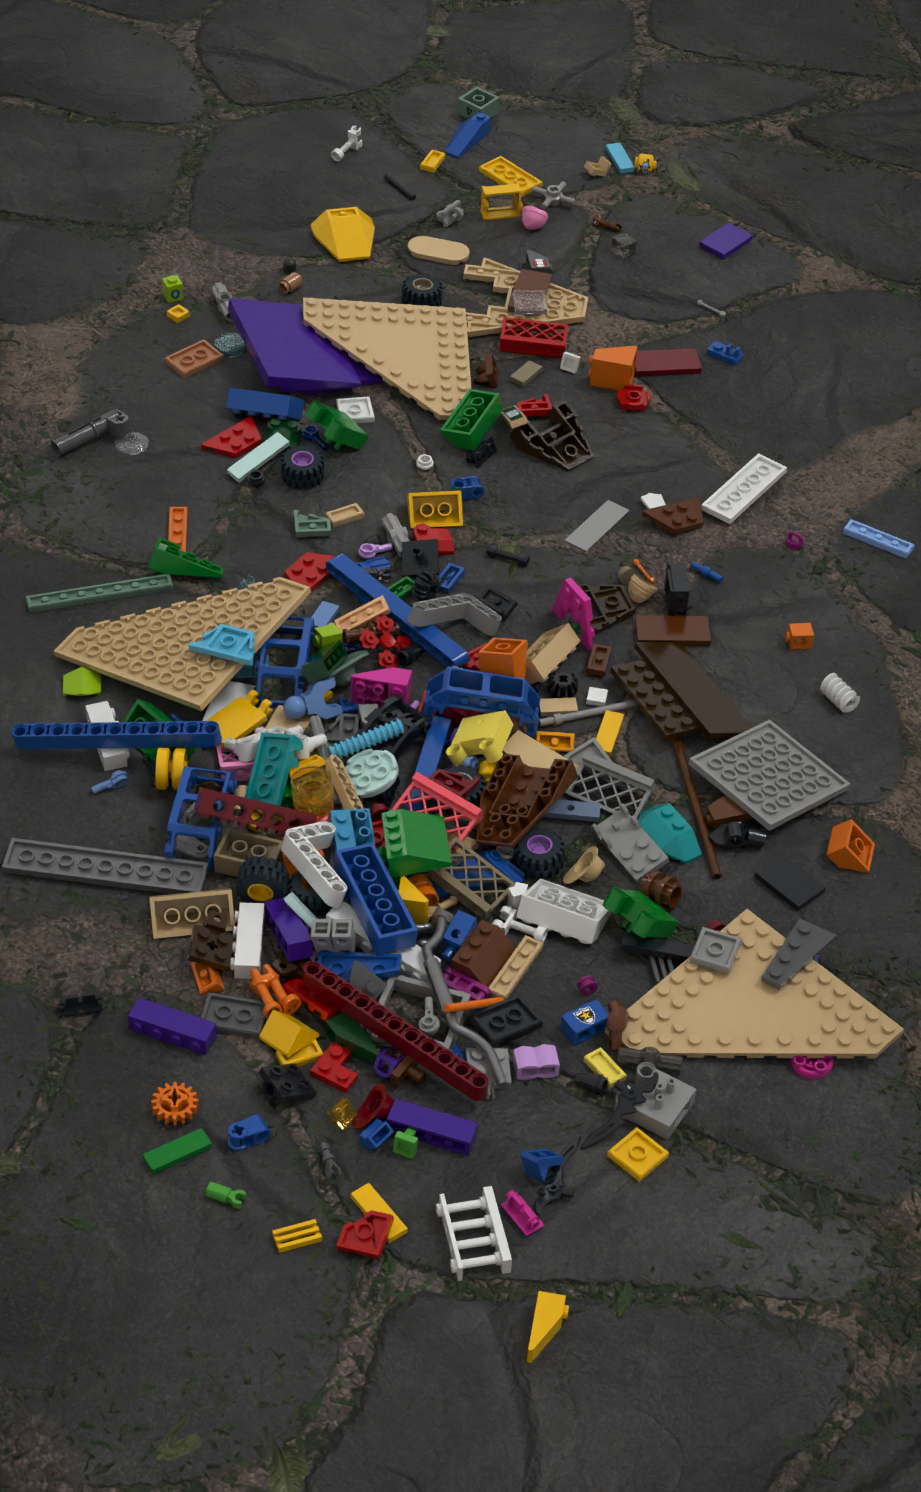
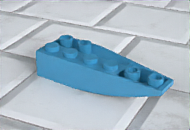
[327,808,375,906]

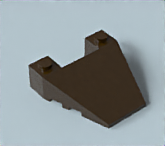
[509,399,594,471]

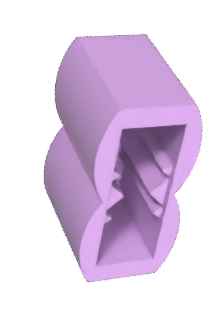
[512,1044,560,1080]

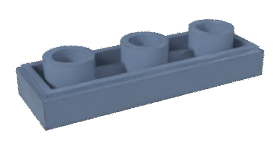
[542,799,601,822]

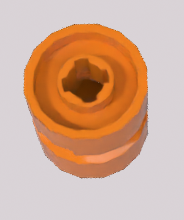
[408,874,439,907]

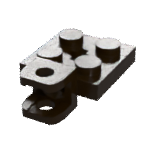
[188,910,234,972]
[272,948,319,987]

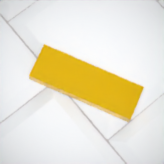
[596,710,624,757]
[351,1183,408,1243]

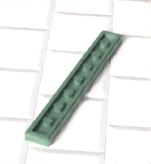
[26,574,173,613]

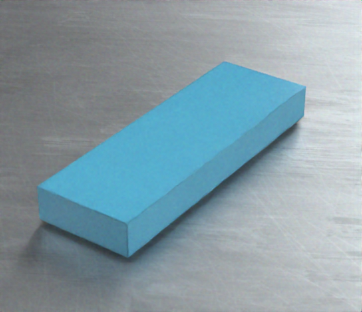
[606,143,635,174]

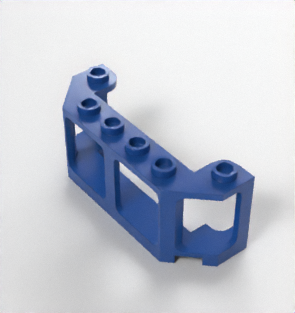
[254,616,314,708]
[423,667,540,737]
[164,766,238,871]

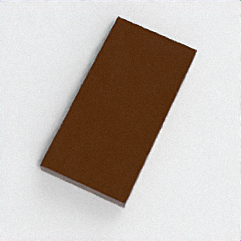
[508,269,553,316]
[635,615,711,645]

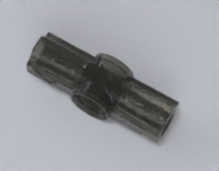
[617,1046,682,1075]

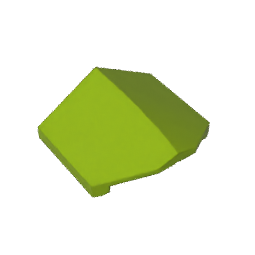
[63,667,101,696]

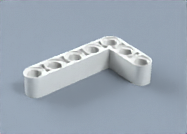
[281,821,347,908]

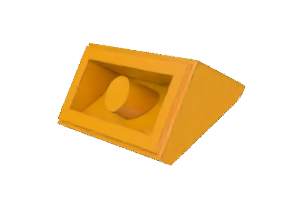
[536,731,575,752]

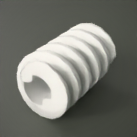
[820,673,860,713]

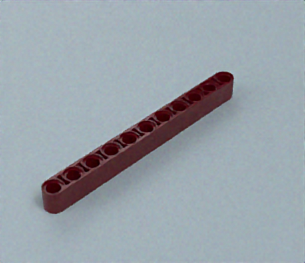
[303,961,489,1101]

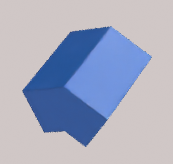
[360,1118,394,1150]

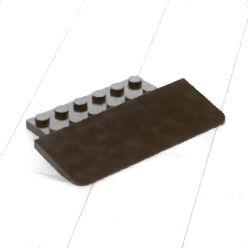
[610,642,752,741]

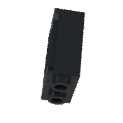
[664,562,689,616]

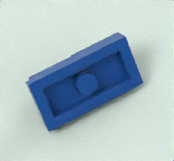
[707,341,743,365]

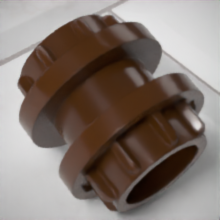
[639,871,682,910]

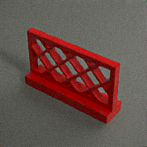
[499,317,568,358]

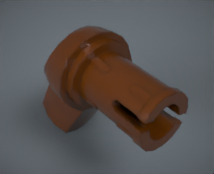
[606,1000,628,1050]

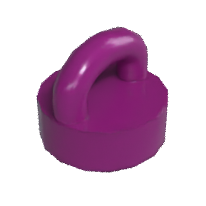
[786,531,804,550]

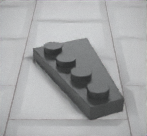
[761,919,837,990]

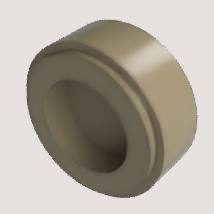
[617,566,635,585]

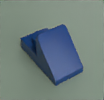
[521,1149,564,1182]

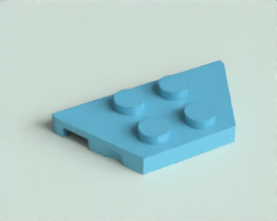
[188,624,255,666]

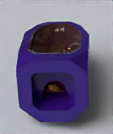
[373,1047,407,1078]

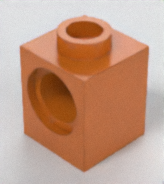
[785,623,814,650]

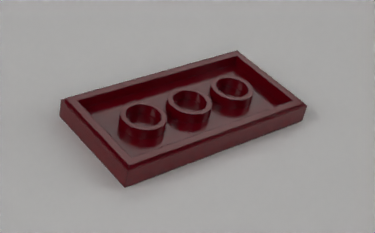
[635,348,702,376]

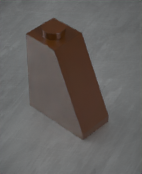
[704,795,754,832]

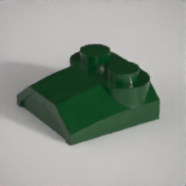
[264,418,303,452]

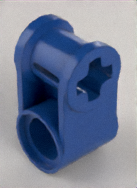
[450,476,485,500]
[227,1115,271,1151]

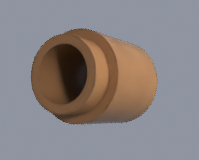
[279,272,302,294]

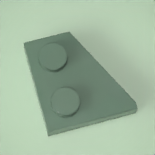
[293,510,331,537]

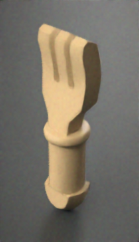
[428,896,458,921]

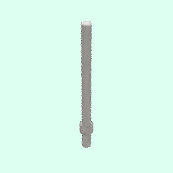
[538,700,638,727]

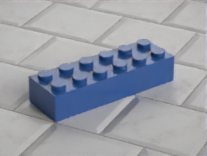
[333,843,418,955]

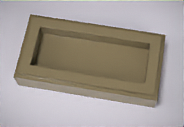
[510,361,543,387]

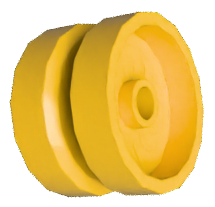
[155,748,188,791]

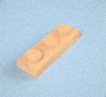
[334,595,391,632]

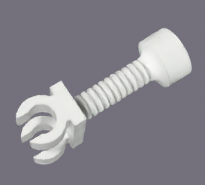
[331,125,362,162]
[492,906,548,942]

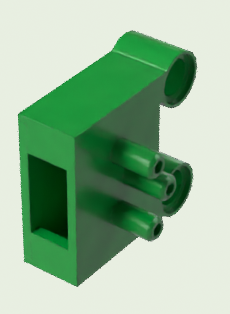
[305,400,369,451]
[602,887,678,938]

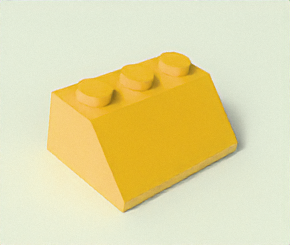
[407,491,463,529]

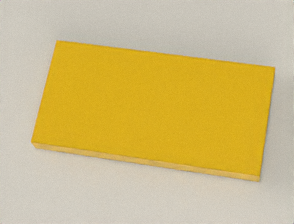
[479,156,543,196]

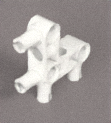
[224,725,327,762]

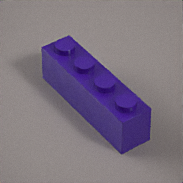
[264,897,315,962]
[128,998,217,1055]
[387,1099,478,1156]

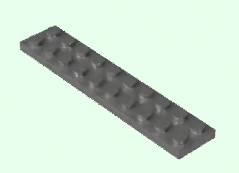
[2,838,209,894]

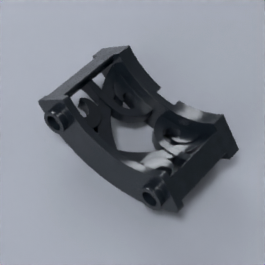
[353,694,433,763]

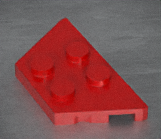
[201,416,262,458]
[285,552,335,593]

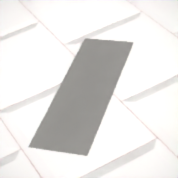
[565,500,630,551]

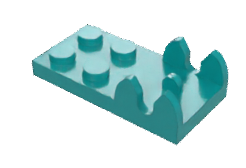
[245,732,303,806]

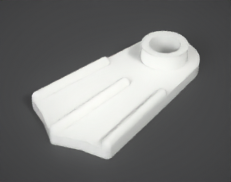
[641,493,666,509]

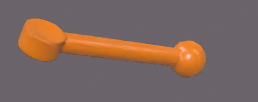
[633,559,655,585]

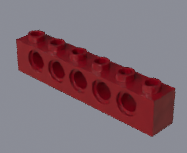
[194,787,318,836]

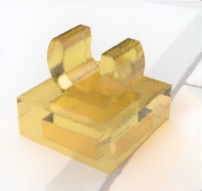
[327,1097,357,1129]

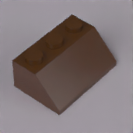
[451,920,516,987]

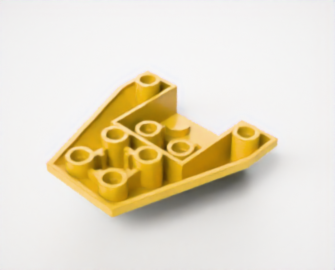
[310,207,375,262]

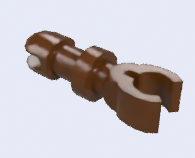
[592,215,622,232]

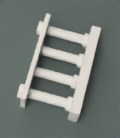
[436,1186,512,1281]

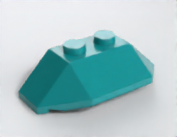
[638,803,702,864]

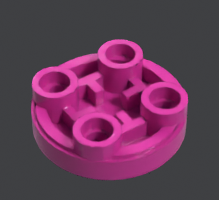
[790,1056,834,1079]

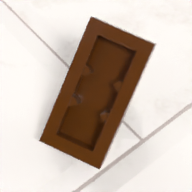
[389,1056,426,1089]

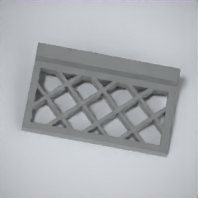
[565,751,656,819]

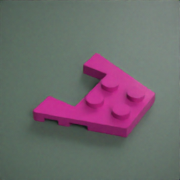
[552,577,595,653]

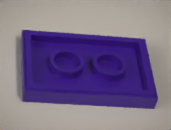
[699,223,753,259]

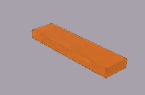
[168,507,188,552]

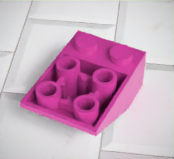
[351,667,412,708]

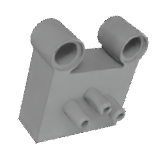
[614,1062,697,1140]

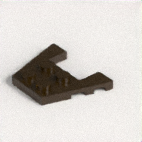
[579,584,636,634]

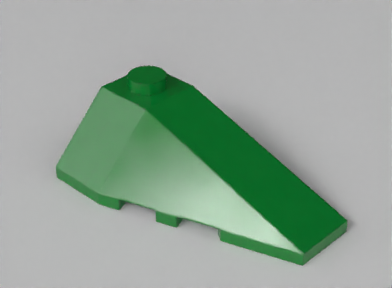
[147,537,224,578]

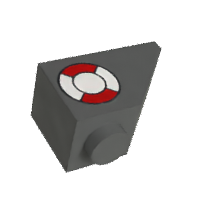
[526,250,553,274]

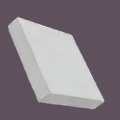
[336,397,375,424]

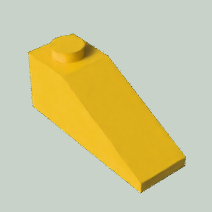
[527,1291,569,1363]

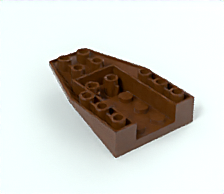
[476,754,578,848]

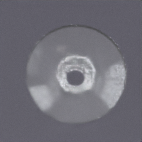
[114,432,149,455]

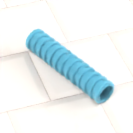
[328,718,405,759]

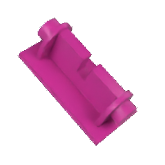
[500,1190,544,1236]

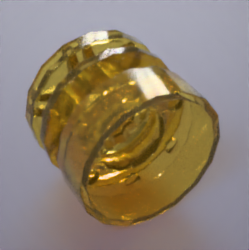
[291,766,334,818]

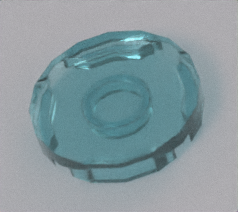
[214,332,247,357]

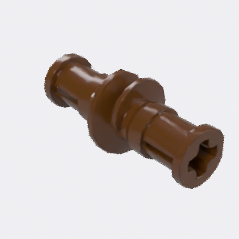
[342,622,400,645]

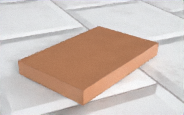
[164,339,224,379]

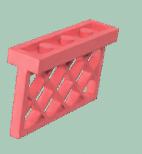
[391,772,483,851]

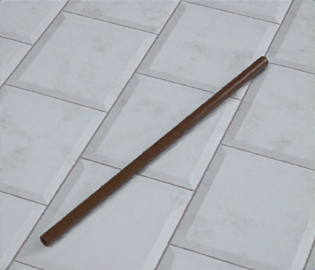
[671,737,722,880]

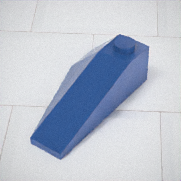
[445,112,491,159]

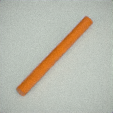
[443,997,504,1013]

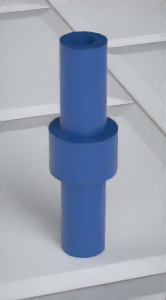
[690,561,724,583]

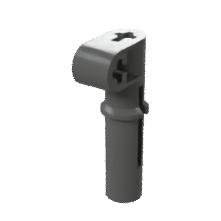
[51,408,131,456]

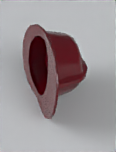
[442,706,480,724]
[352,1084,395,1129]

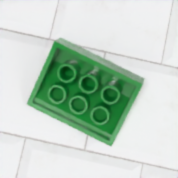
[382,809,452,878]

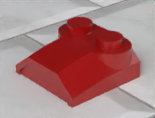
[411,523,454,556]

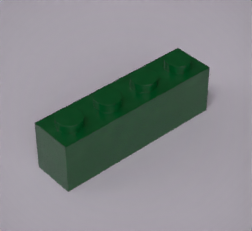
[301,639,348,684]

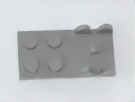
[591,803,670,884]

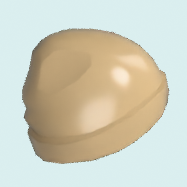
[628,574,658,603]

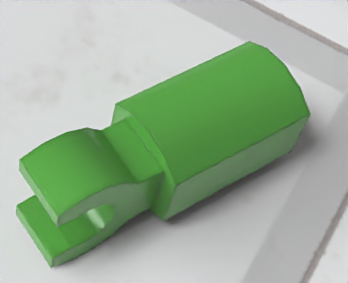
[206,1181,246,1209]

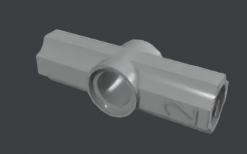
[211,282,234,322]
[382,513,409,557]

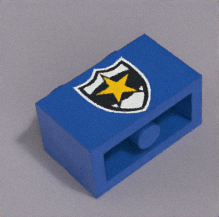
[560,999,609,1046]

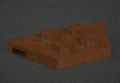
[641,497,703,534]

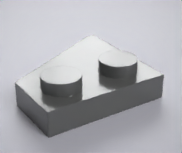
[326,713,359,746]
[349,959,387,1000]

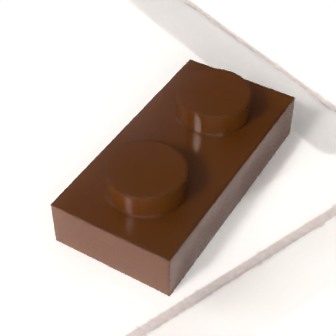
[586,644,612,677]

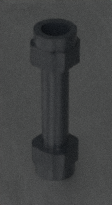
[486,544,530,566]

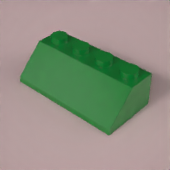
[440,389,503,451]
[123,699,197,763]

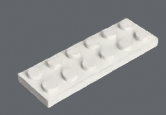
[701,453,787,524]

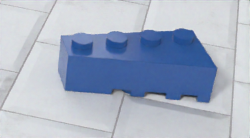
[226,388,304,420]

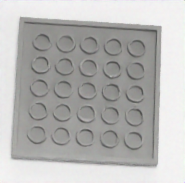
[688,720,851,831]

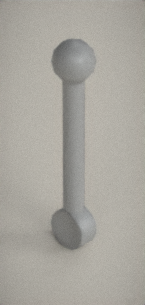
[697,300,726,317]

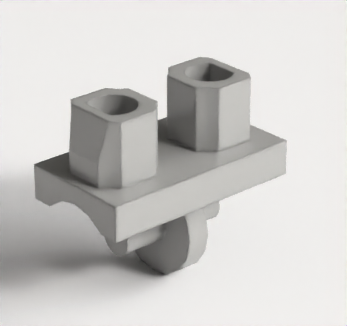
[436,200,464,227]

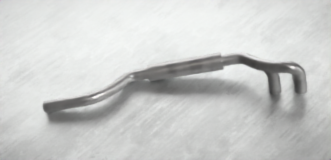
[415,914,508,1089]

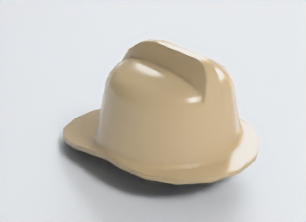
[563,846,605,884]

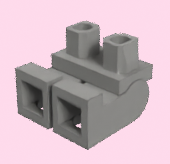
[311,919,357,953]

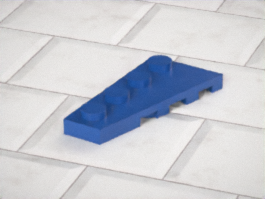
[317,951,402,982]

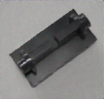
[466,436,497,468]
[373,776,400,808]
[58,990,103,1017]

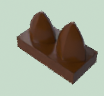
[473,353,498,387]

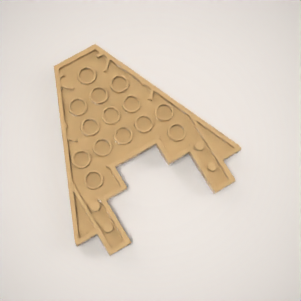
[463,258,588,337]

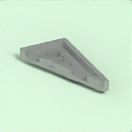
[563,737,631,791]

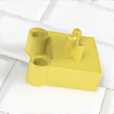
[446,710,514,767]

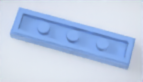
[843,519,915,559]

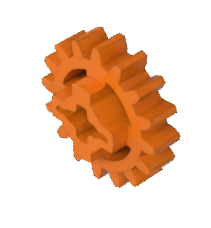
[151,1082,199,1126]

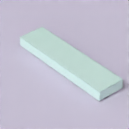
[227,432,290,482]

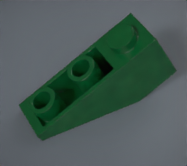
[326,1012,381,1066]

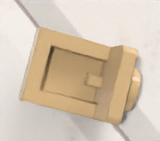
[584,156,611,177]

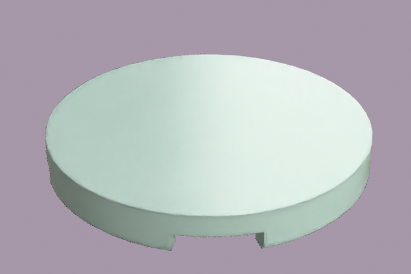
[345,748,399,798]

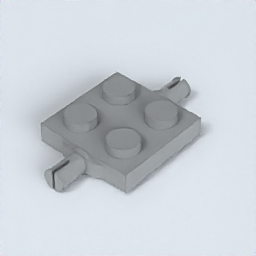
[465,1048,512,1100]

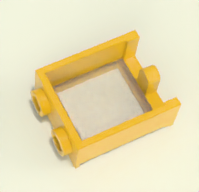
[480,182,523,221]

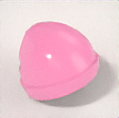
[521,206,548,230]

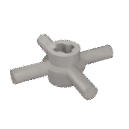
[532,181,576,210]

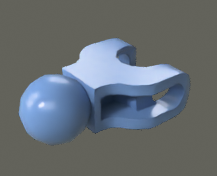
[283,677,343,720]

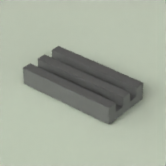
[647,955,674,985]

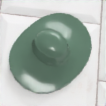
[328,650,369,686]

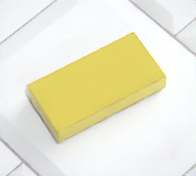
[583,1047,627,1089]

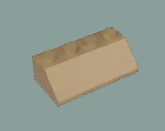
[525,623,580,684]
[149,888,235,939]

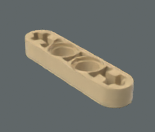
[325,755,364,810]

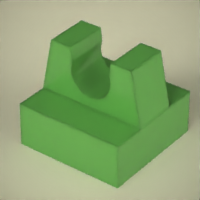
[393,1128,418,1159]

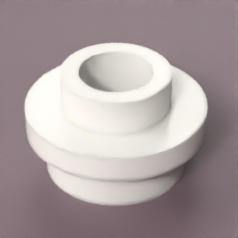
[416,454,434,470]

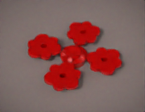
[359,615,413,669]

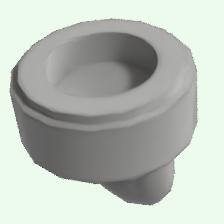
[495,846,515,860]
[432,907,454,928]

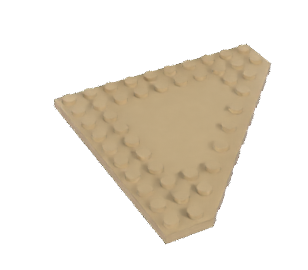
[303,297,471,420]
[54,577,311,711]
[605,909,904,1058]

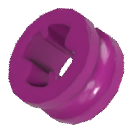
[577,976,598,996]

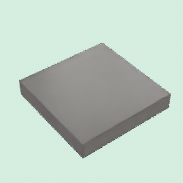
[690,927,742,974]

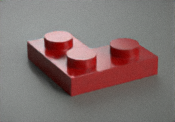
[310,1042,358,1094]

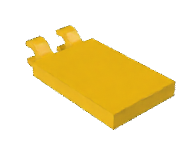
[206,689,273,750]

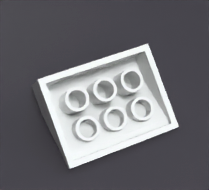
[516,878,611,944]

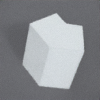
[507,882,528,912]

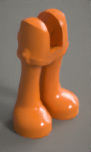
[250,964,301,1020]

